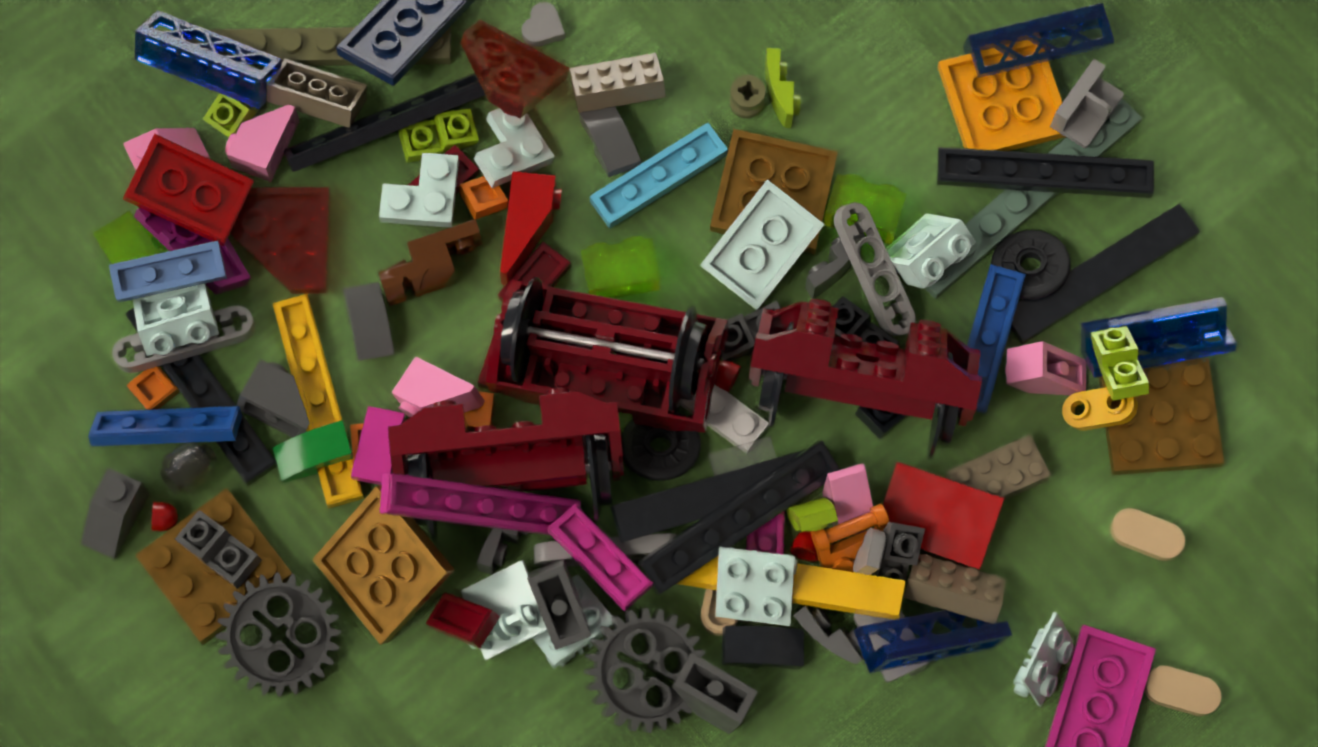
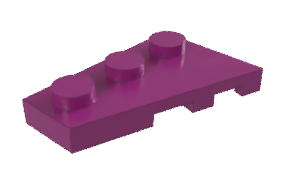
[134,208,251,295]

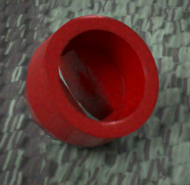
[715,360,741,393]
[151,501,178,532]
[790,531,818,562]

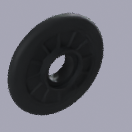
[991,230,1071,299]
[621,412,701,481]

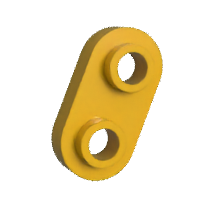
[1062,387,1138,431]

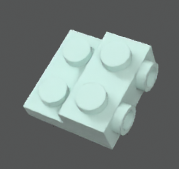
[886,213,976,288]
[133,283,219,356]

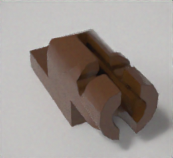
[378,219,482,307]

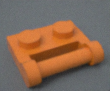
[811,504,889,572]

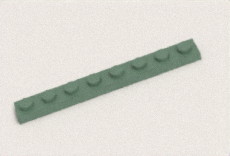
[924,99,1142,300]

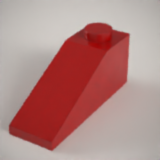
[500,171,563,285]

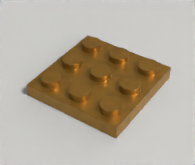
[710,129,838,254]
[1097,358,1224,475]
[312,485,455,645]
[135,488,293,645]

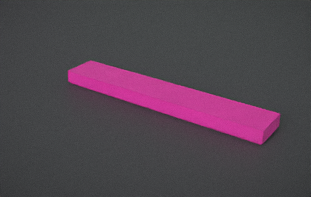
[380,473,581,535]

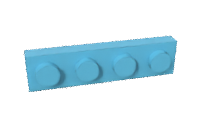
[590,122,728,229]

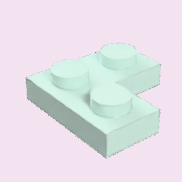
[474,101,555,188]
[379,153,459,227]

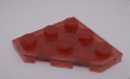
[461,19,570,119]
[230,187,331,294]

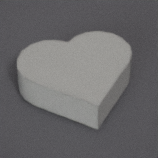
[522,2,565,47]
[853,528,886,575]

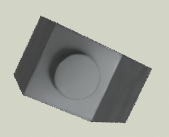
[237,359,310,438]
[81,468,150,560]
[527,559,591,650]
[672,652,758,734]

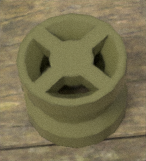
[730,75,766,118]

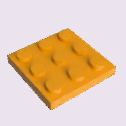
[937,36,1065,151]

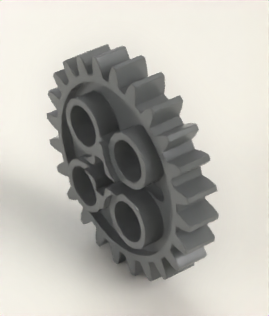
[216,572,341,697]
[583,608,706,733]

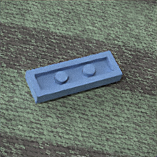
[109,241,227,303]

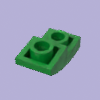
[273,420,353,484]

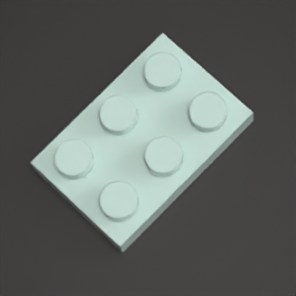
[700,179,825,310]

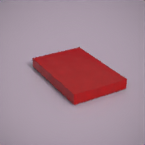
[123,133,255,246]
[883,461,1005,570]

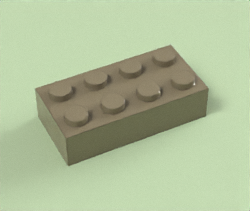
[569,53,666,113]
[267,59,367,128]
[945,435,1051,500]
[904,554,1006,624]

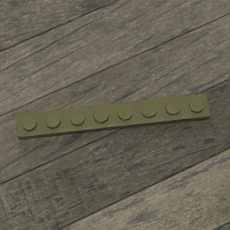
[168,27,451,68]

